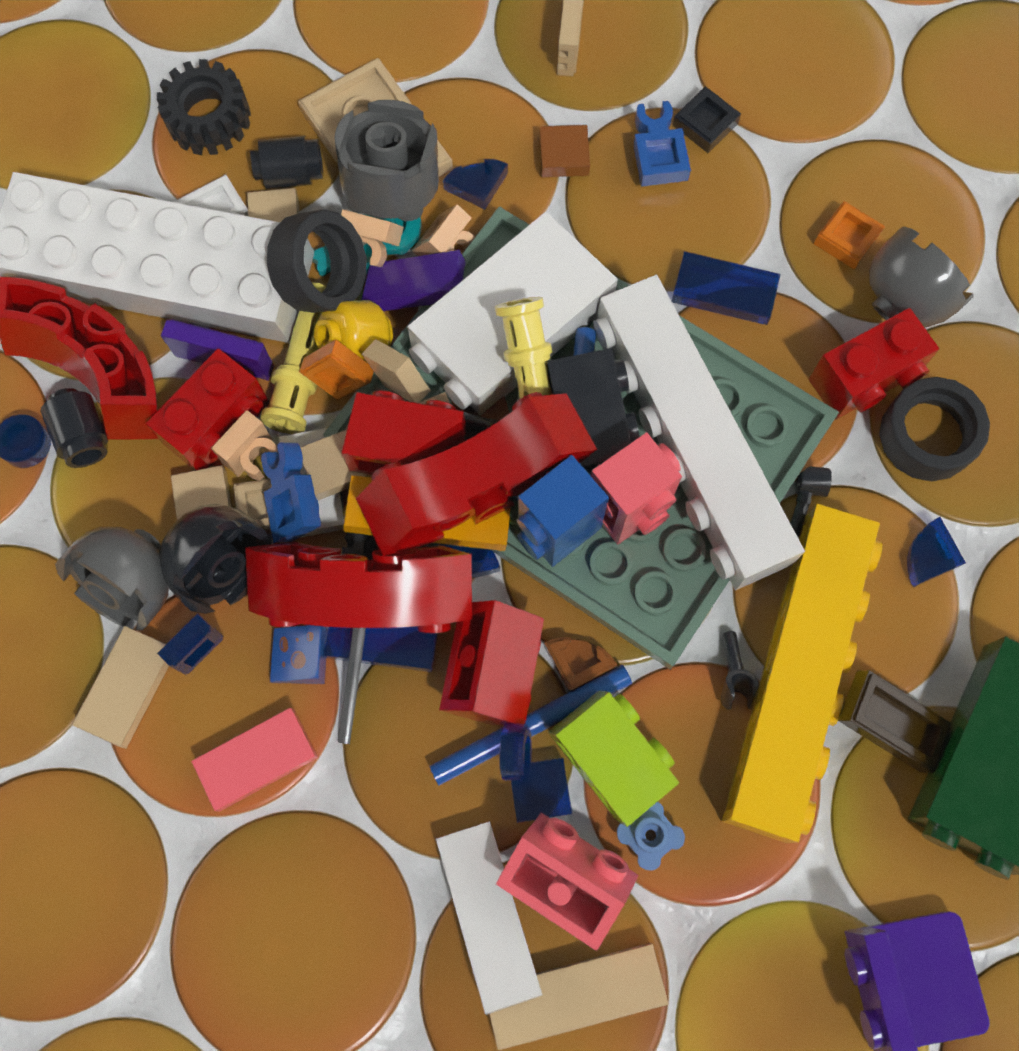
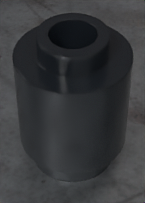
[250,135,324,190]
[40,388,108,468]

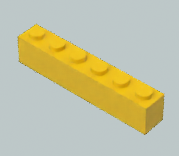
[722,504,883,843]

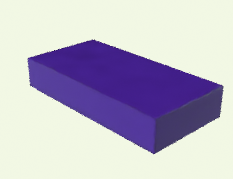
[361,250,466,311]
[161,320,274,381]

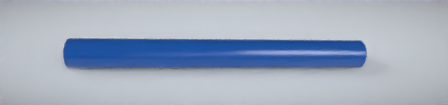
[429,665,632,786]

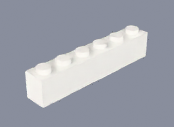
[593,274,805,590]

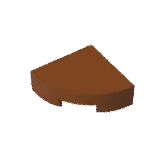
[544,637,617,692]

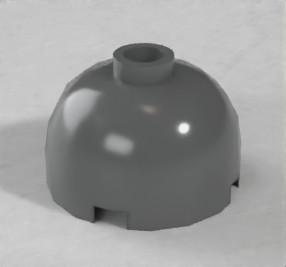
[869,226,974,328]
[55,527,169,630]

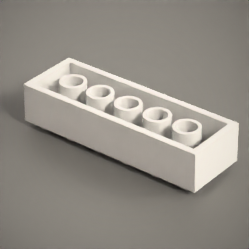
[0,172,315,343]

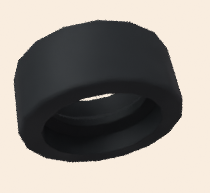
[267,209,367,313]
[879,377,990,482]

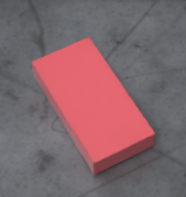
[191,708,318,812]

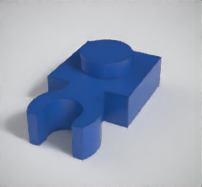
[633,101,691,187]
[261,442,321,543]

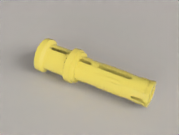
[260,283,327,434]
[494,297,553,399]

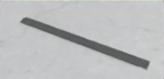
[338,628,366,744]

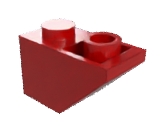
[341,390,466,475]

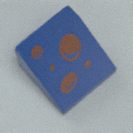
[270,625,328,684]

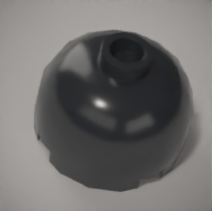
[159,504,272,614]

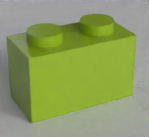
[548,691,679,827]

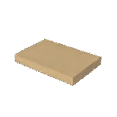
[298,58,453,177]

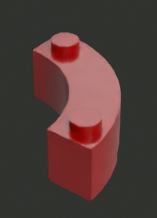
[0,276,158,440]
[356,392,597,556]
[246,542,472,633]

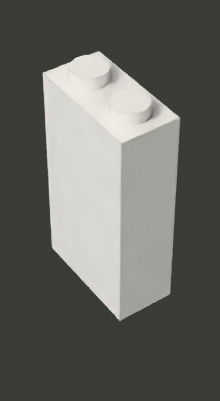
[407,212,618,415]

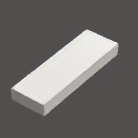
[436,821,543,1015]

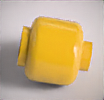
[314,300,393,363]

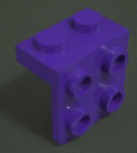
[844,911,990,1051]

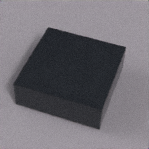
[673,86,741,153]

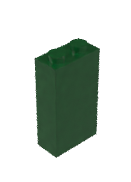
[908,636,1019,880]

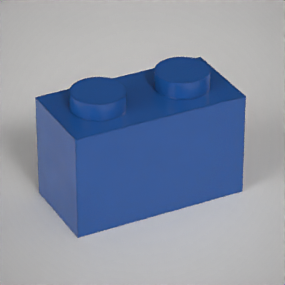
[517,455,609,567]

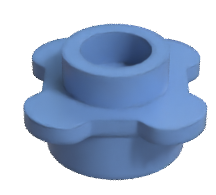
[617,802,685,870]

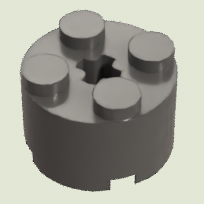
[334,100,439,221]

